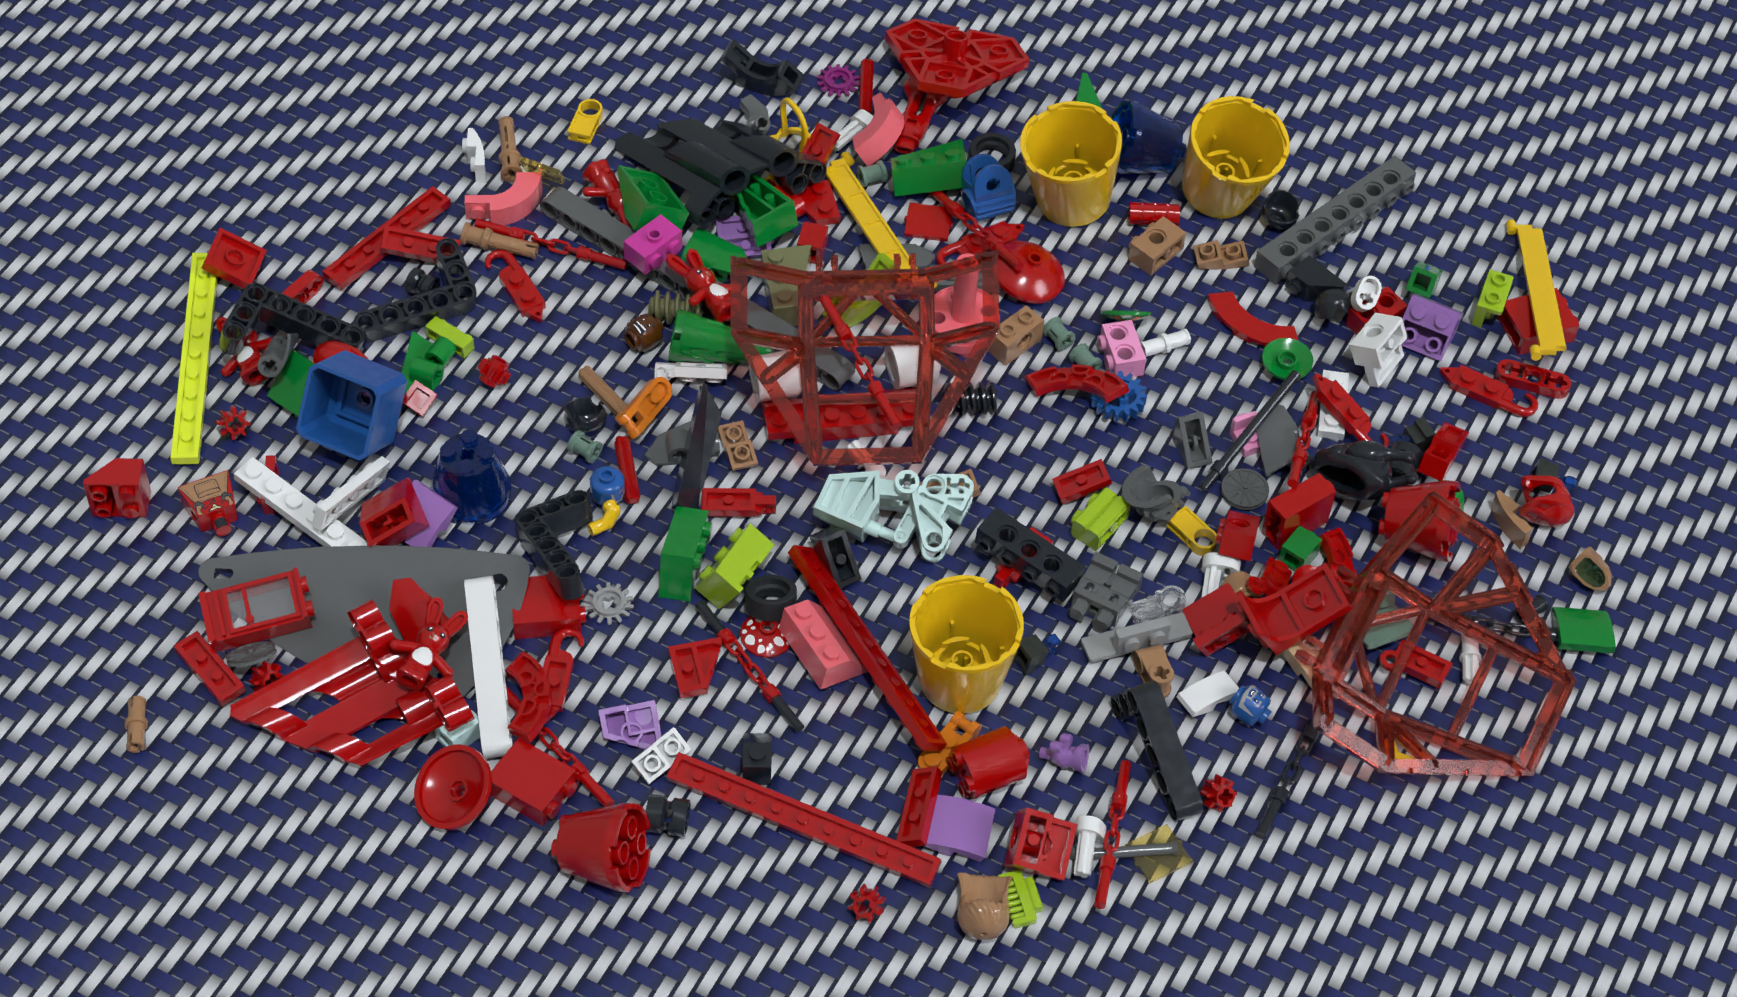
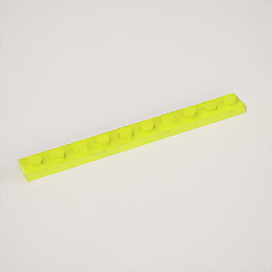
[171,253,218,464]

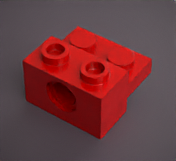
[1003,807,1078,881]

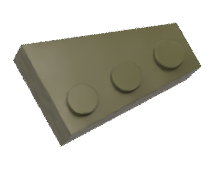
[761,245,811,326]

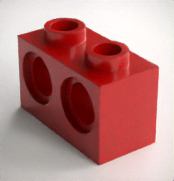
[1346,286,1408,335]

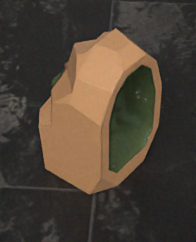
[1568,547,1612,591]

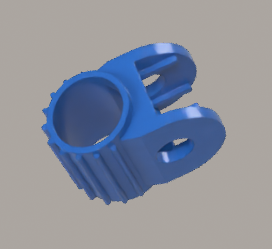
[961,154,1016,221]

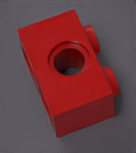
[1215,510,1260,561]

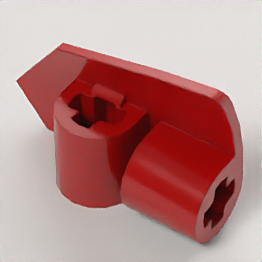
[389,577,454,642]

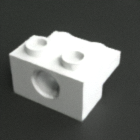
[1349,313,1407,388]

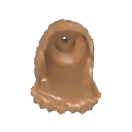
[957,872,1012,940]

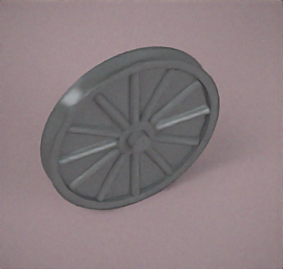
[1221,468,1269,510]
[225,641,277,667]

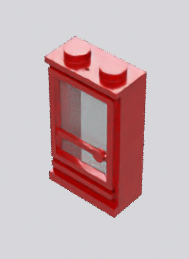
[198,567,315,653]

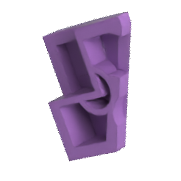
[598,700,662,749]

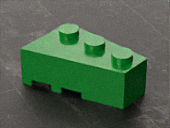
[890,139,967,196]
[734,173,798,248]
[658,506,712,602]

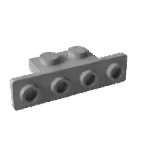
[1081,613,1193,663]

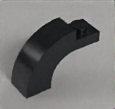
[720,39,804,96]

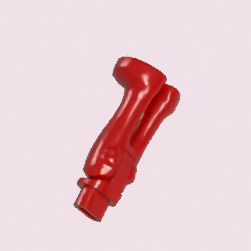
[894,78,948,154]

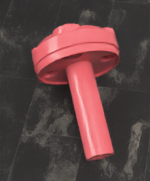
[925,253,1000,358]

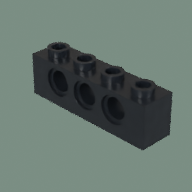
[974,507,1085,602]

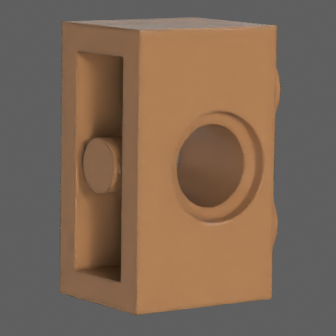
[1128,216,1186,276]
[987,305,1044,366]

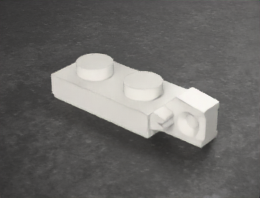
[654,362,728,383]

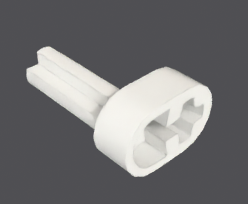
[832,109,873,152]
[1346,276,1382,312]
[1201,552,1241,598]
[1074,815,1107,878]

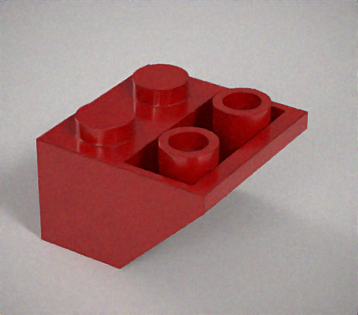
[83,458,151,518]
[359,478,430,547]

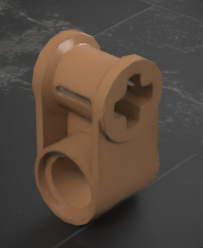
[1132,644,1174,698]

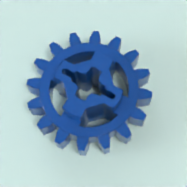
[1090,371,1147,423]

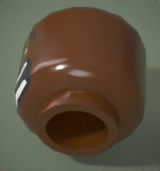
[624,314,664,352]

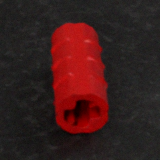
[1128,201,1180,226]

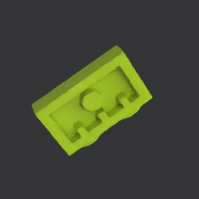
[1471,269,1514,328]

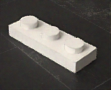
[1317,370,1349,440]

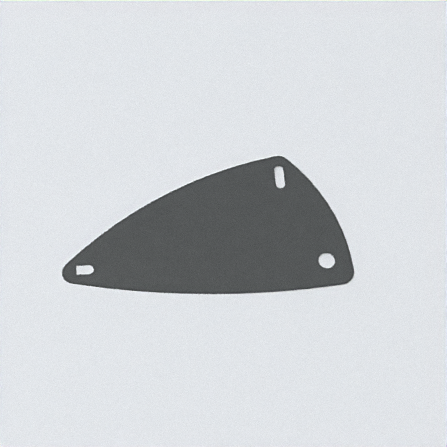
[198,546,530,697]

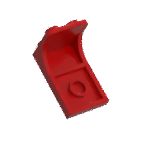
[1236,562,1353,655]

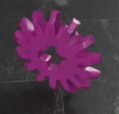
[817,64,860,98]

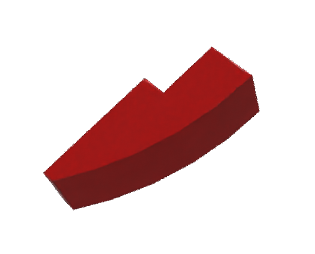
[1418,422,1469,481]

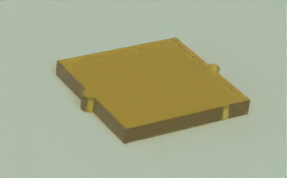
[519,156,565,184]
[1125,824,1193,884]

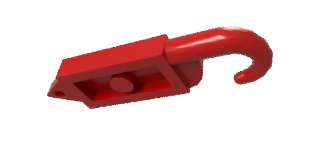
[936,221,1024,266]
[485,250,546,323]
[1439,365,1539,417]
[1312,373,1390,448]
[543,628,584,724]

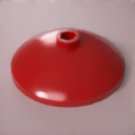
[991,241,1065,304]
[414,744,492,830]

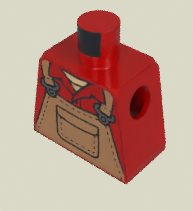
[178,470,238,536]

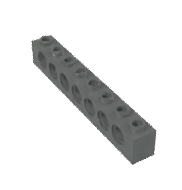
[1254,156,1417,285]

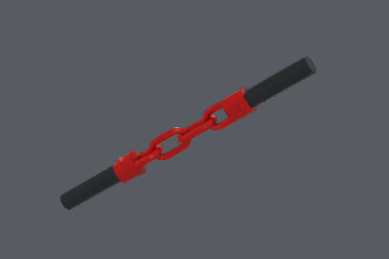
[695,600,804,733]

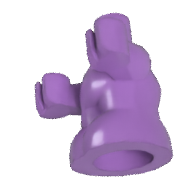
[1039,733,1089,773]

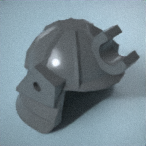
[1122,465,1191,522]

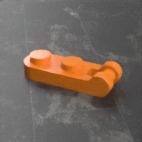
[615,377,672,439]
[918,711,982,775]

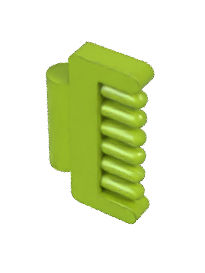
[998,870,1044,929]

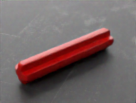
[859,59,874,115]
[614,435,641,504]

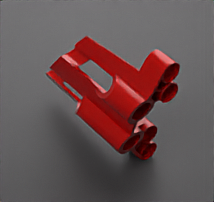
[230,599,475,766]

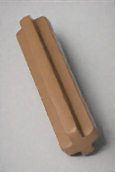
[578,366,634,419]

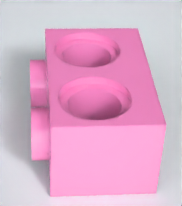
[1097,320,1146,377]

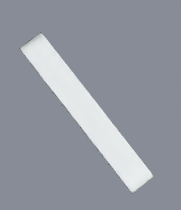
[464,576,513,759]

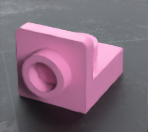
[1229,411,1260,457]

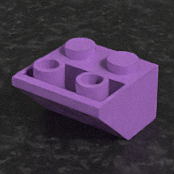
[1401,294,1464,361]

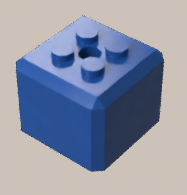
[296,350,407,460]

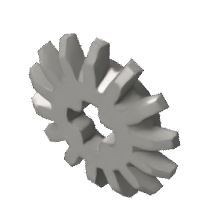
[584,582,634,625]

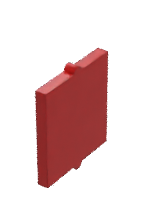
[904,202,953,242]

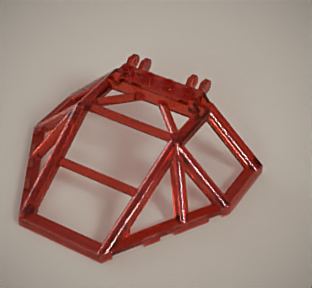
[730,250,1000,466]
[1295,491,1576,777]

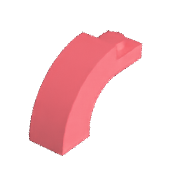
[852,92,904,166]
[464,172,543,226]

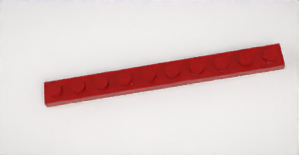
[788,545,947,752]
[666,752,942,888]

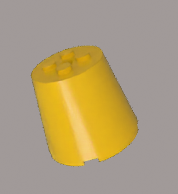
[1182,96,1290,219]
[1020,101,1122,227]
[909,575,1024,714]

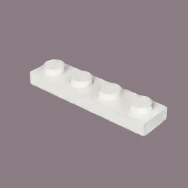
[311,456,390,531]

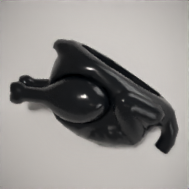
[1308,440,1418,501]

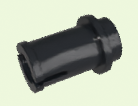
[1513,595,1549,624]

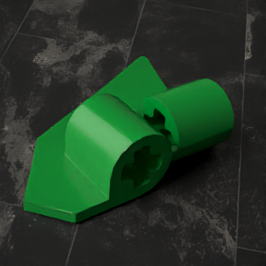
[681,228,751,283]
[401,332,457,394]

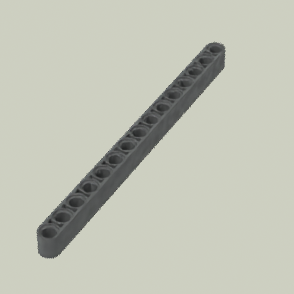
[540,187,855,391]

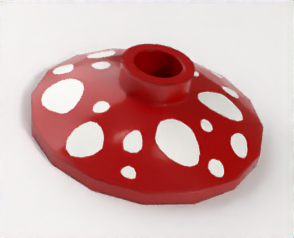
[740,616,791,658]

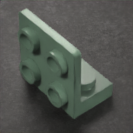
[1341,577,1416,649]

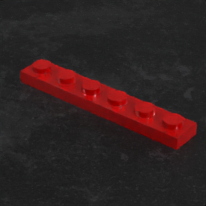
[322,186,451,291]

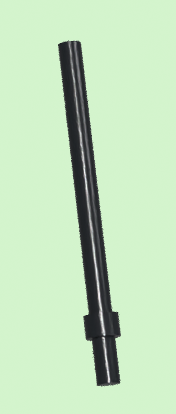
[1199,370,1301,492]

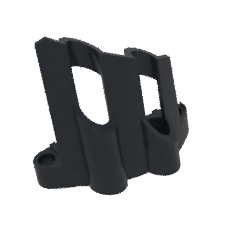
[614,119,827,230]

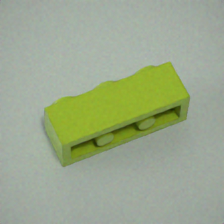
[425,316,475,359]

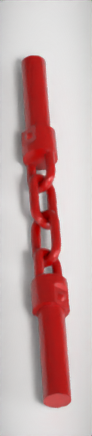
[928,191,1024,271]
[474,218,628,270]
[820,295,902,430]
[1287,391,1320,488]
[506,685,615,807]
[1094,760,1132,909]

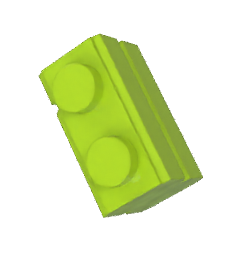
[1071,487,1131,551]

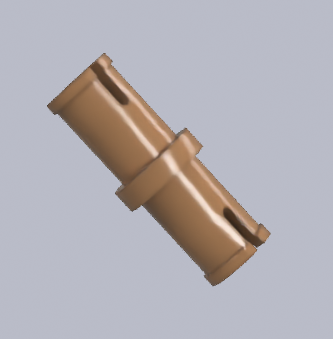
[125,696,148,753]

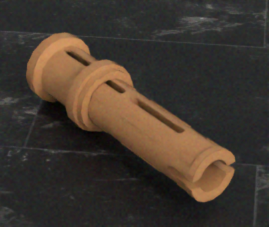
[498,116,522,182]
[460,222,539,260]

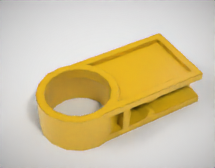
[567,99,603,145]
[1166,506,1217,556]

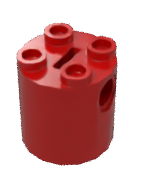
[946,726,1030,800]

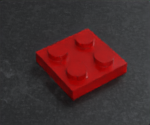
[201,228,267,289]

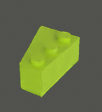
[695,523,775,610]

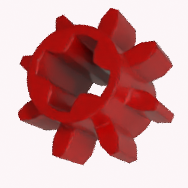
[477,355,511,388]
[215,405,251,440]
[248,661,285,692]
[1200,774,1237,812]
[848,884,886,923]

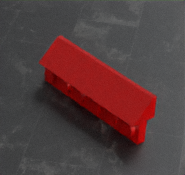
[761,387,925,444]

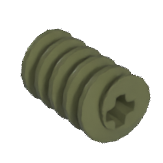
[648,290,703,325]

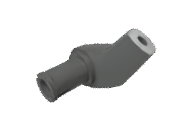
[739,94,771,135]

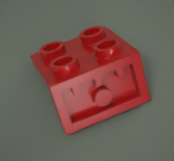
[1182,583,1250,656]

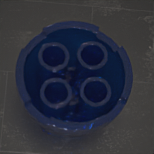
[1111,100,1186,174]
[430,429,512,525]

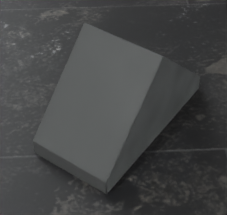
[1173,411,1213,469]

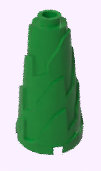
[668,309,772,364]

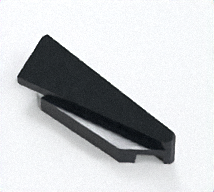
[671,383,722,509]

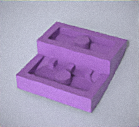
[715,216,772,258]
[404,480,458,547]
[925,795,995,862]

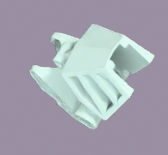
[813,470,974,563]

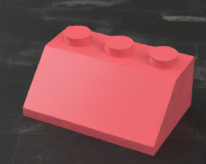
[779,600,868,689]

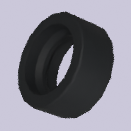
[968,132,1016,174]
[745,575,797,621]

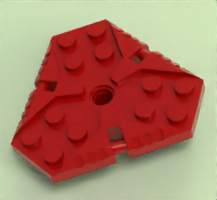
[885,18,1029,99]

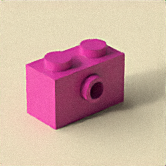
[624,214,682,275]

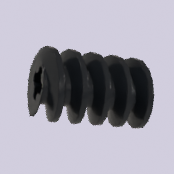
[943,382,997,416]

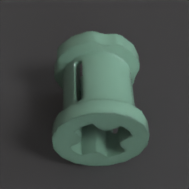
[856,160,887,188]
[1043,317,1076,351]
[1069,343,1103,370]
[567,430,603,463]

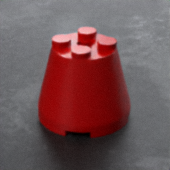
[1379,480,1461,562]
[551,803,651,893]

